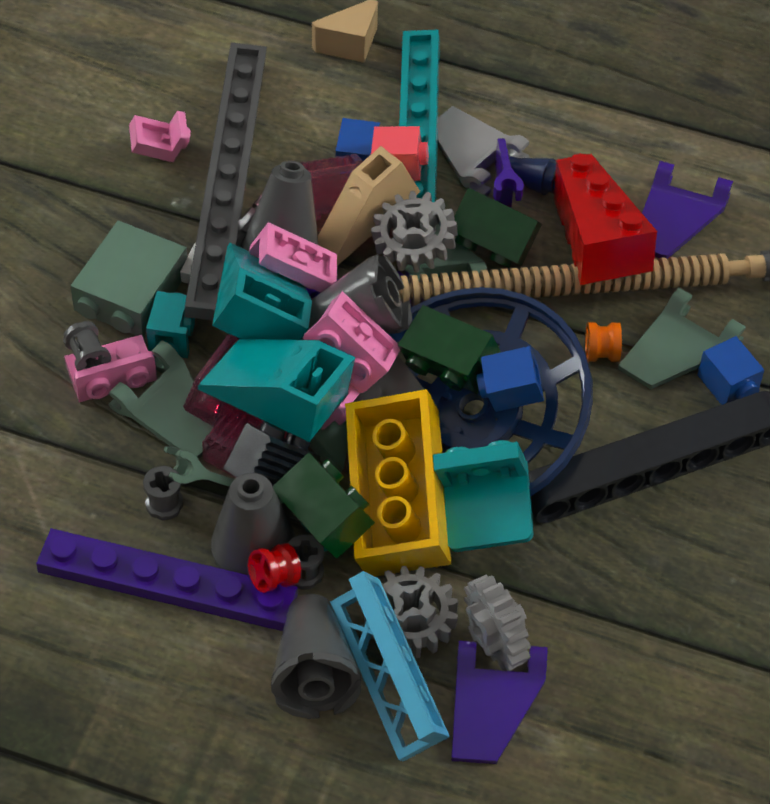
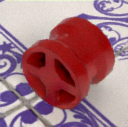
[248,543,301,593]

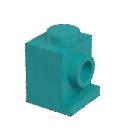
[146,291,195,358]

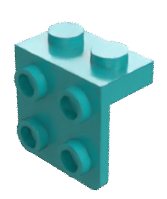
[433,440,534,552]

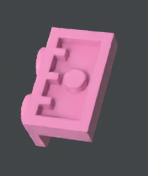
[249,222,337,293]
[303,291,400,393]
[64,334,157,403]

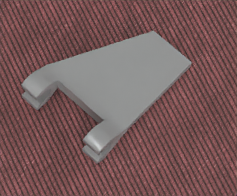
[437,106,529,196]

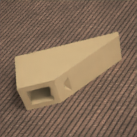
[318,146,420,266]

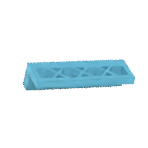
[330,571,450,762]

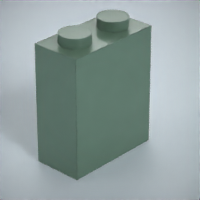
[70,220,187,338]

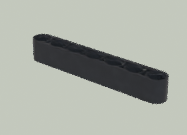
[529,391,770,523]

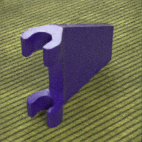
[493,138,524,208]
[642,161,733,259]
[451,641,548,764]

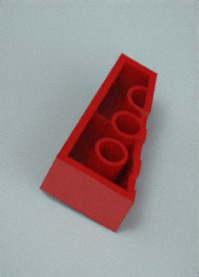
[554,153,657,285]

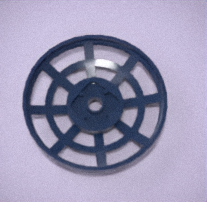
[388,287,593,496]

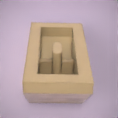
[312,0,378,62]

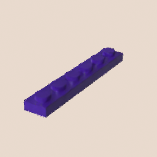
[36,528,298,631]

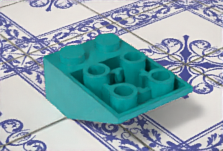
[212,243,312,340]
[198,339,355,442]

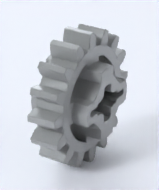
[371,191,458,273]
[363,566,458,658]
[464,574,531,671]

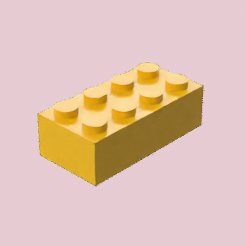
[345,389,451,577]

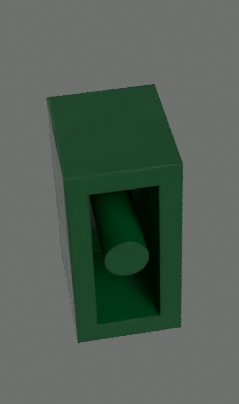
[454,188,542,268]
[398,305,501,394]
[273,452,375,558]

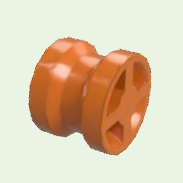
[585,322,622,362]

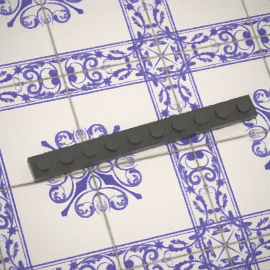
[185,42,267,320]

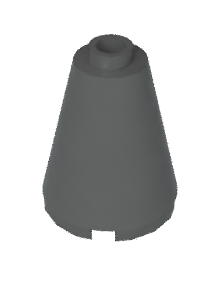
[242,161,318,251]
[302,255,412,339]
[211,473,295,575]
[271,594,361,719]

